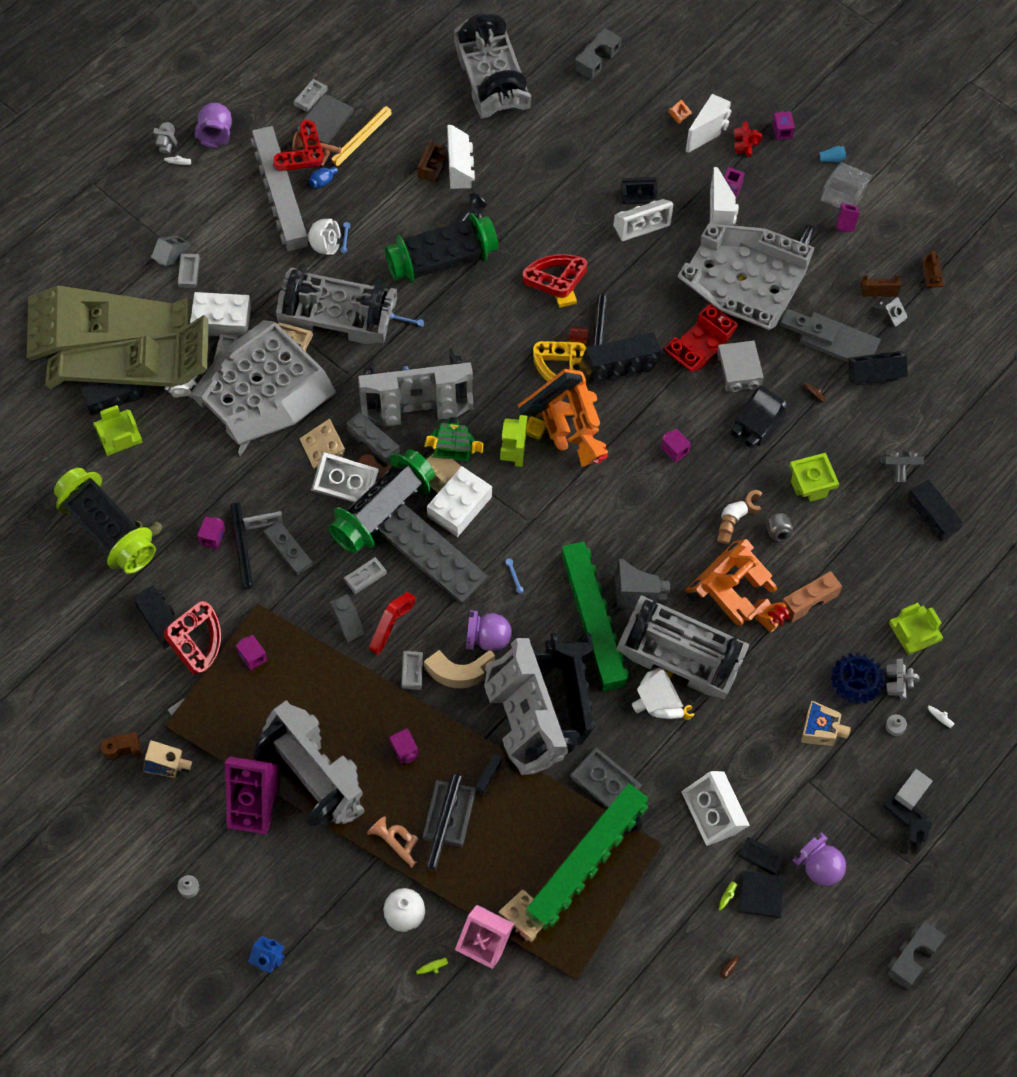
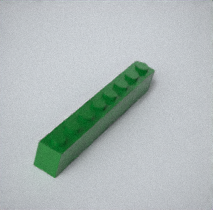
[561,542,629,692]
[525,783,649,930]

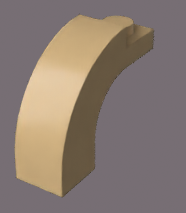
[424,650,495,688]

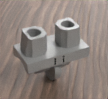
[153,122,177,154]
[886,659,919,699]

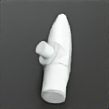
[164,156,191,165]
[927,706,954,729]

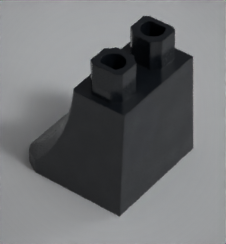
[730,385,788,449]

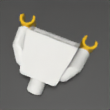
[632,668,694,720]

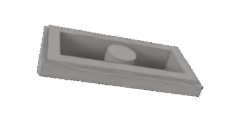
[243,510,283,530]

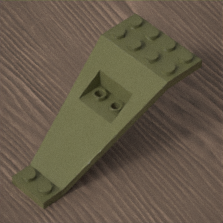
[27,285,191,361]
[45,315,209,389]

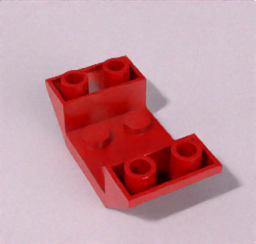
[663,303,738,371]

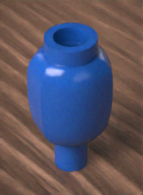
[308,166,338,188]

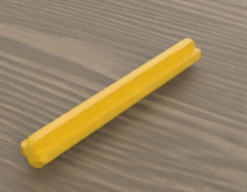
[331,106,391,166]

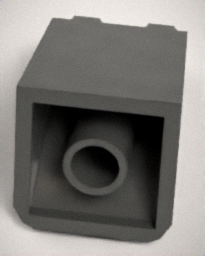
[615,559,670,608]

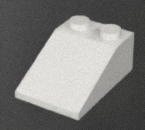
[686,94,731,153]
[710,167,738,226]
[311,452,379,502]

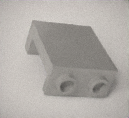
[717,341,764,392]

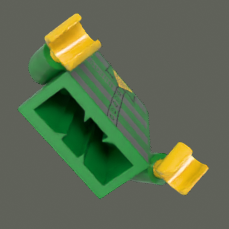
[424,417,483,461]

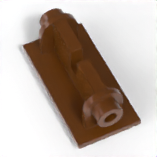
[922,251,944,288]

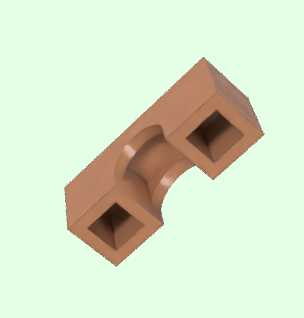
[782,571,842,623]

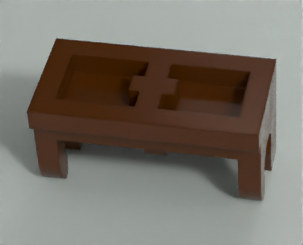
[417,140,448,183]
[861,275,902,297]

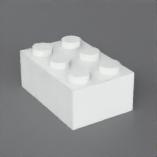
[190,292,251,337]
[427,466,492,537]

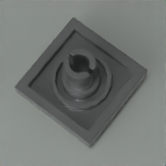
[878,450,924,482]

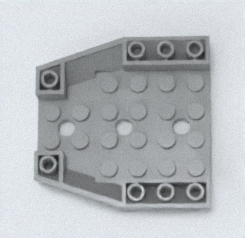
[678,223,814,330]
[190,320,336,445]

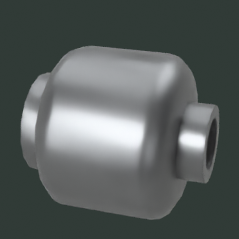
[766,513,793,542]

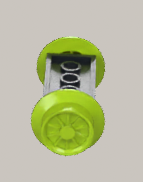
[54,468,156,574]

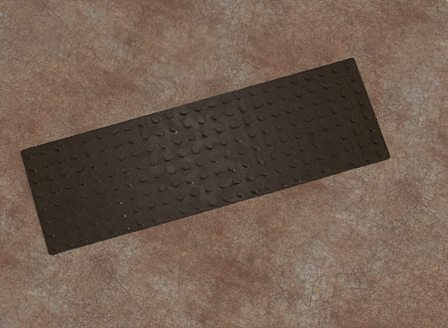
[166,604,661,980]

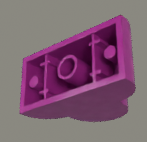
[225,756,280,834]

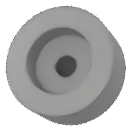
[886,714,907,736]
[178,875,199,898]

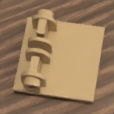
[299,419,345,469]
[426,454,461,493]
[498,889,542,942]

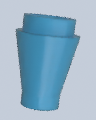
[820,145,846,162]

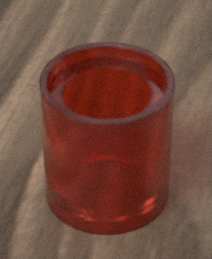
[569,327,588,345]

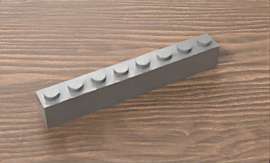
[250,126,308,251]

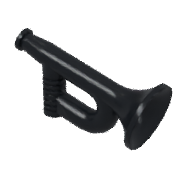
[454,192,487,224]

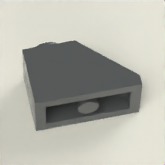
[151,235,191,266]
[330,594,365,643]

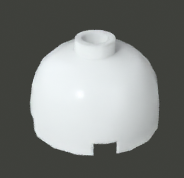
[307,219,340,255]
[383,888,425,932]

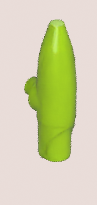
[719,882,737,910]
[416,957,448,974]

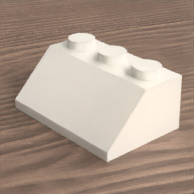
[448,125,475,189]
[614,199,673,241]
[681,771,750,846]

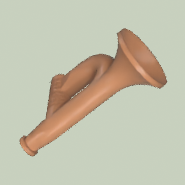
[293,131,342,166]
[367,816,418,868]

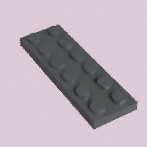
[377,504,488,605]

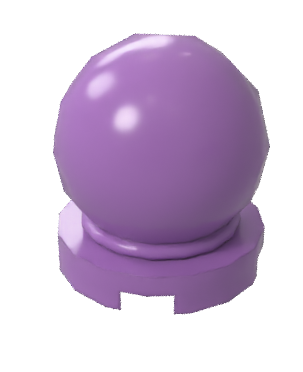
[195,103,232,148]
[466,610,512,652]
[792,832,846,886]

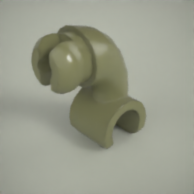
[135,520,162,537]

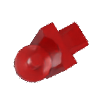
[734,121,762,157]

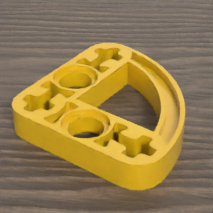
[533,341,586,384]

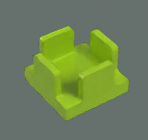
[93,405,142,456]
[500,415,527,467]
[789,453,839,502]
[889,603,943,655]

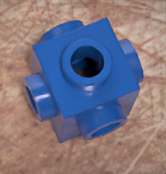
[248,936,284,973]

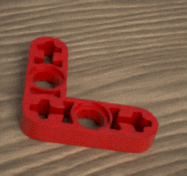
[273,120,323,171]
[369,592,417,655]

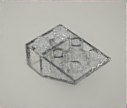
[820,162,873,209]

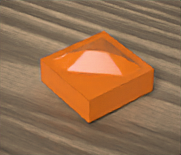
[668,100,692,124]

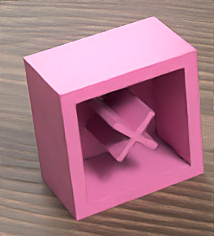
[455,905,514,969]

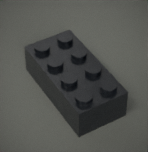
[579,332,662,385]

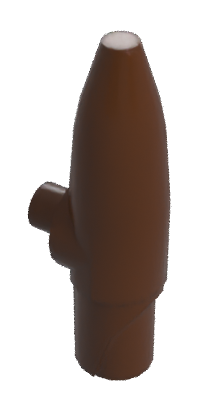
[803,382,827,403]
[720,956,739,979]

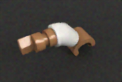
[717,490,762,544]

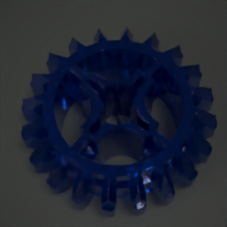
[831,652,885,705]

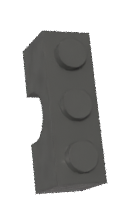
[575,28,622,80]
[346,412,400,467]
[887,921,946,990]

